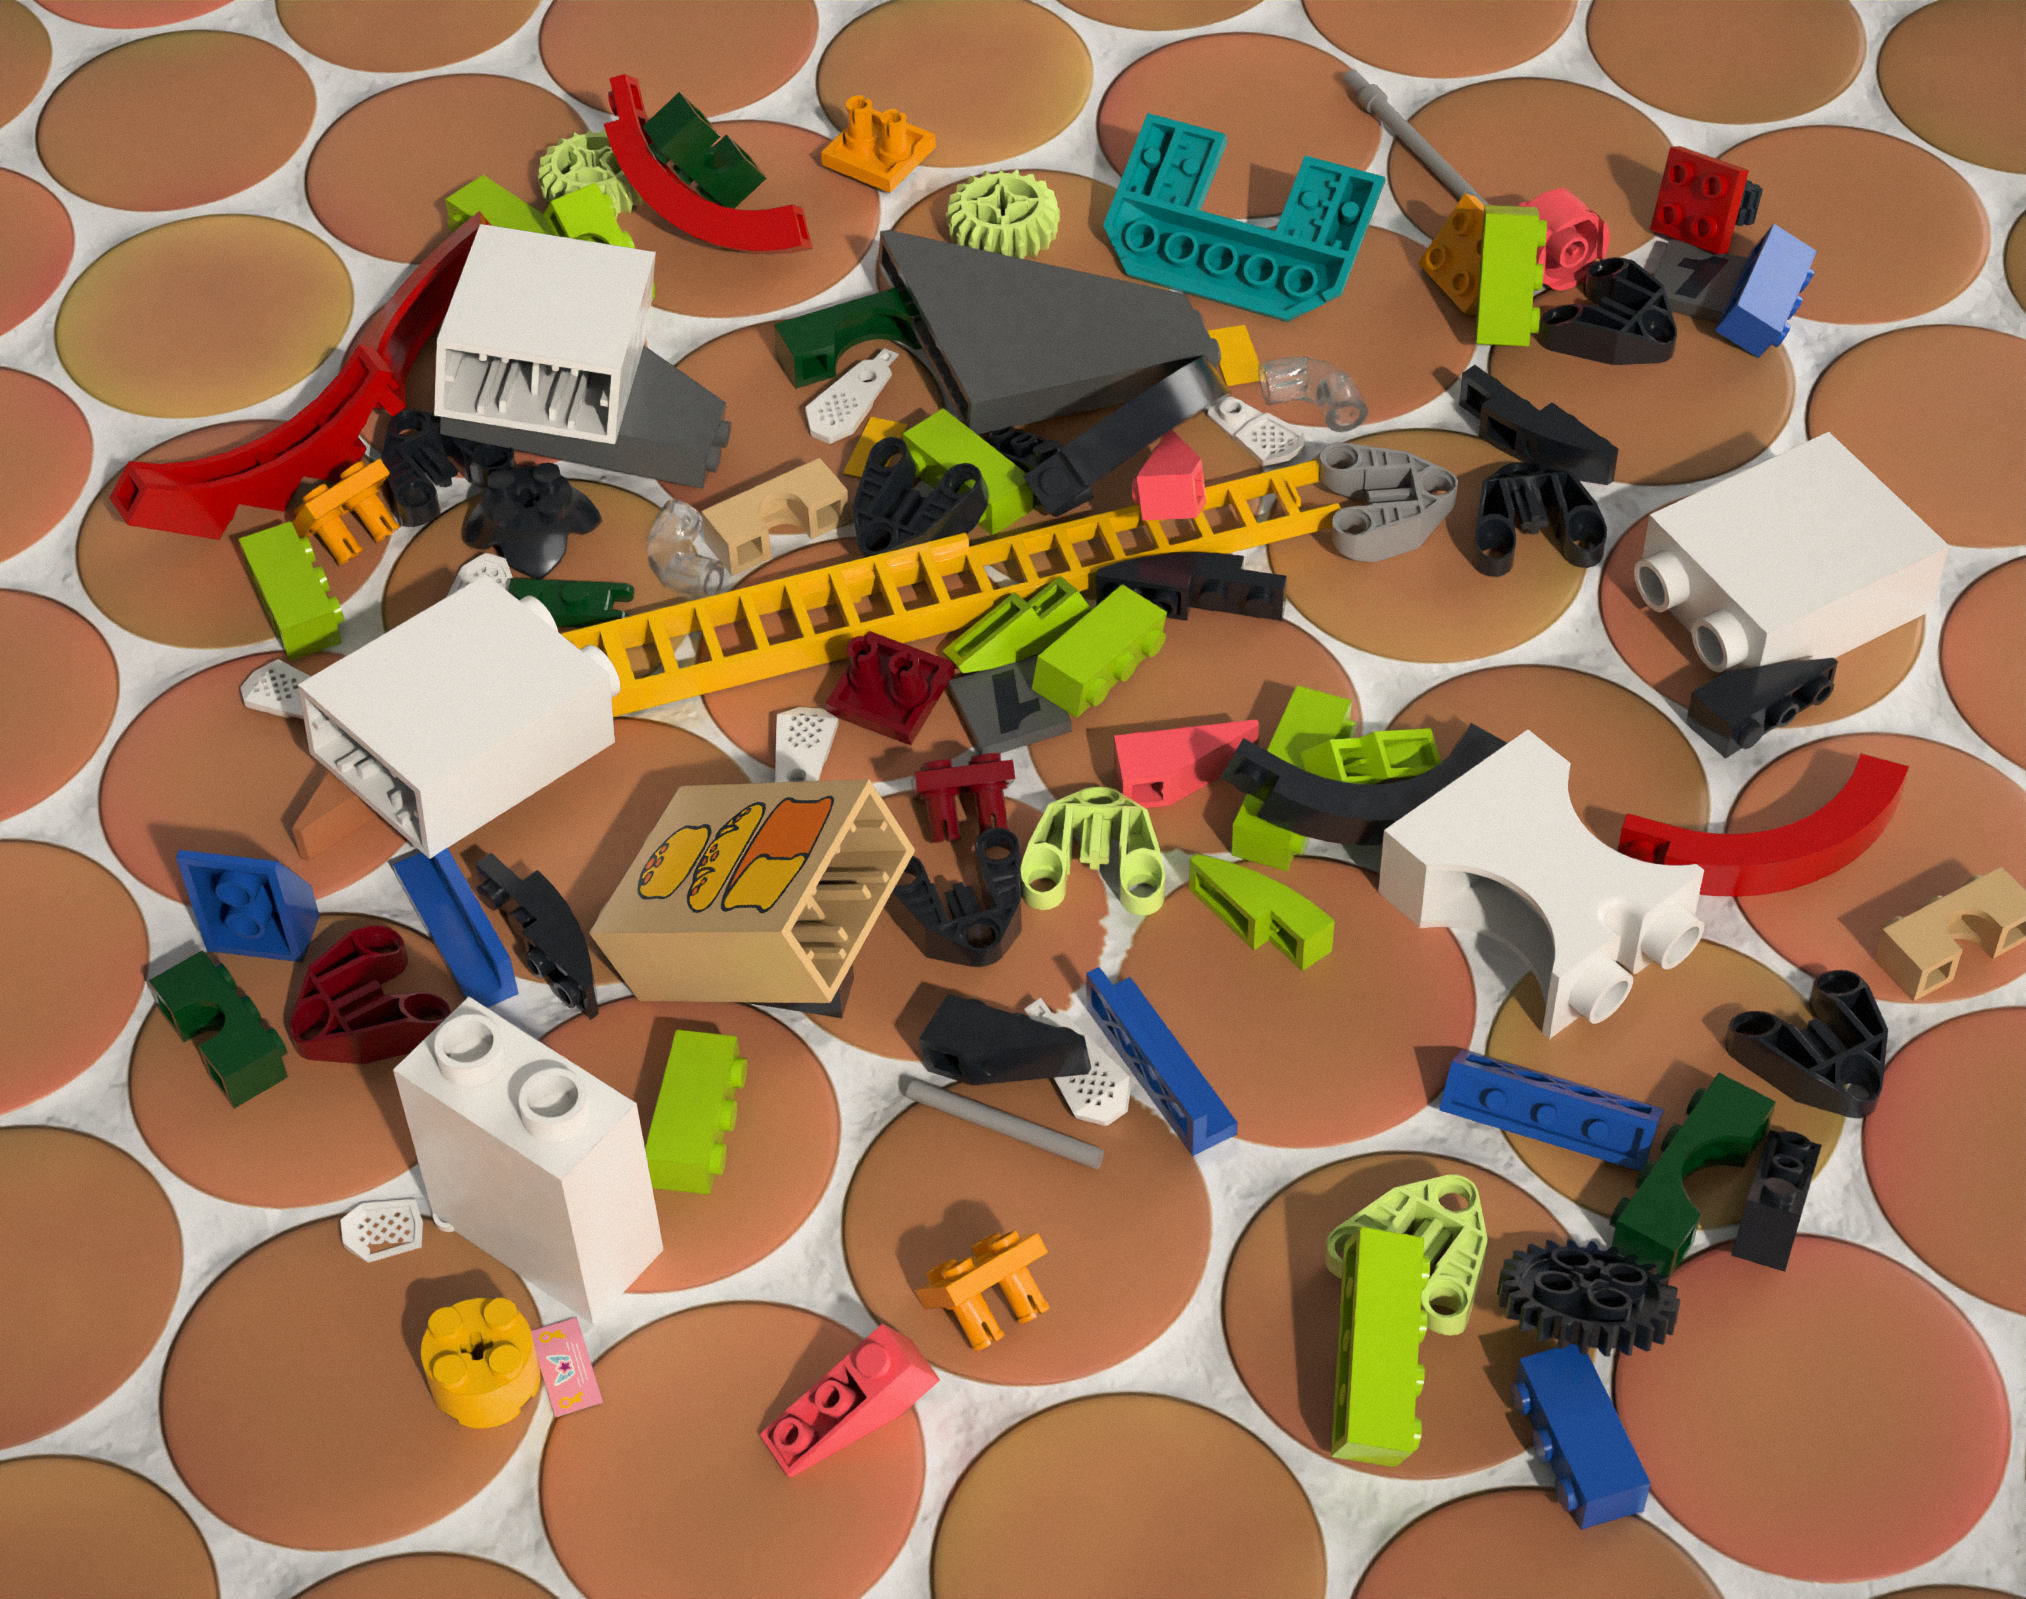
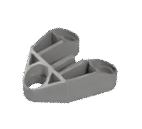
[1319,442,1458,562]

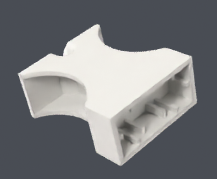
[1378,729,1705,1039]

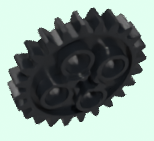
[1497,1239,1680,1357]

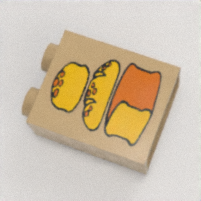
[589,779,915,1003]

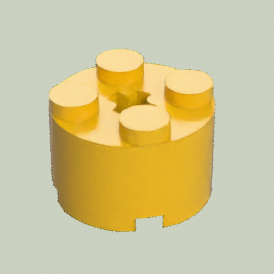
[421,1298,541,1429]

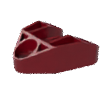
[290,925,451,1064]

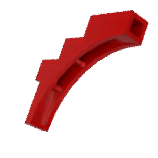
[109,344,393,540]

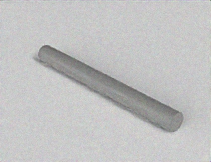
[906,1079,1105,1170]

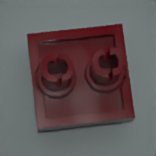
[825,631,955,745]
[911,753,1016,844]

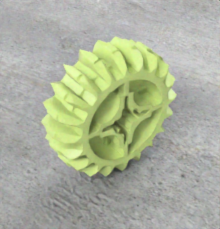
[538,129,642,220]
[946,169,1060,259]

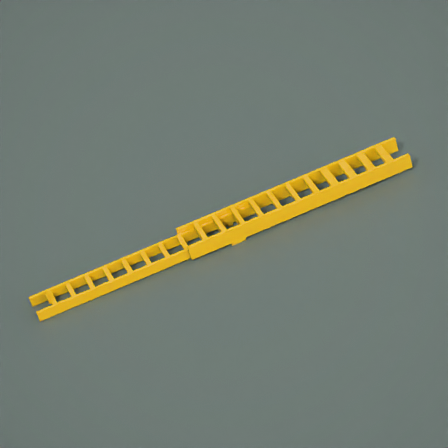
[561,460,1341,717]

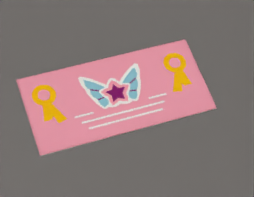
[531,1317,603,1417]

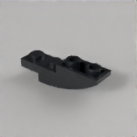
[1459,365,1619,485]
[1096,552,1287,621]
[476,853,599,1020]

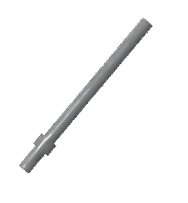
[1344,69,1489,205]

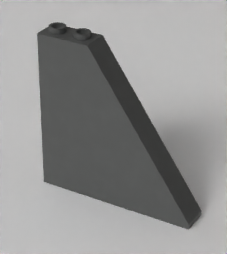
[878,230,1221,434]
[440,346,731,489]

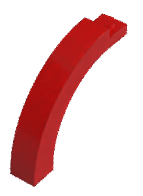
[604,74,813,255]
[360,211,493,417]
[1617,753,1909,897]

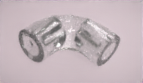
[1258,356,1368,432]
[646,500,724,601]

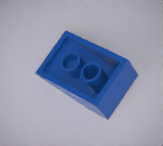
[176,850,320,962]

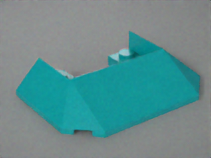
[1103,113,1386,322]

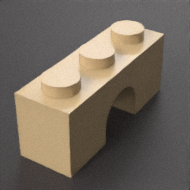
[701,458,850,576]
[1874,866,2026,1002]

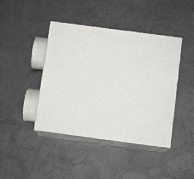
[434,224,656,444]
[1634,432,1949,672]
[298,574,620,859]
[393,997,664,1324]

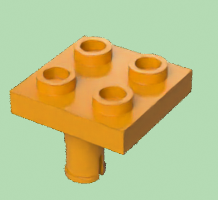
[821,95,936,193]
[1418,193,1484,316]
[292,458,401,566]
[915,1229,1050,1352]

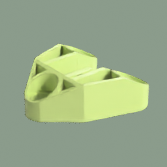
[1020,786,1165,916]
[1325,1175,1488,1336]

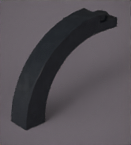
[1023,356,1231,515]
[1220,723,1508,845]

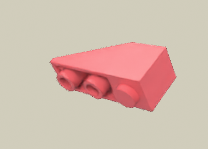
[1132,431,1206,521]
[1114,719,1259,808]
[759,1324,940,1478]

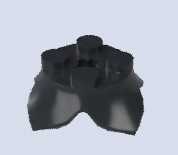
[463,462,602,580]

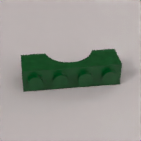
[774,285,922,389]
[1609,1073,1776,1279]

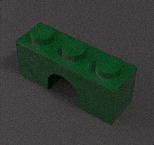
[642,92,767,209]
[149,950,288,1109]

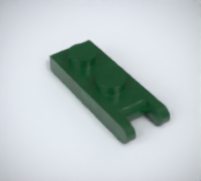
[508,578,635,628]

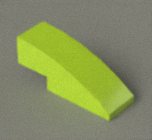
[942,576,1092,673]
[1300,728,1441,784]
[1189,854,1335,971]

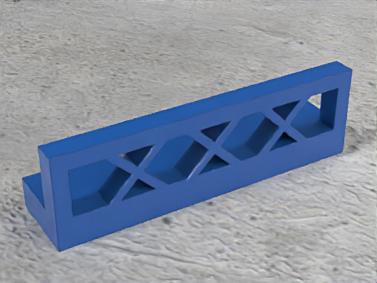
[393,847,519,1008]
[1086,967,1238,1156]
[1439,1049,1664,1171]

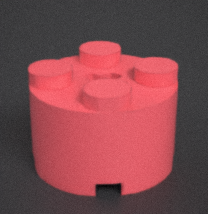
[1518,187,1610,291]

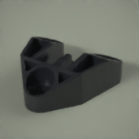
[1538,257,1677,365]
[381,410,517,527]
[852,437,989,558]
[1472,462,1607,577]
[885,828,1022,967]
[1725,970,1888,1119]

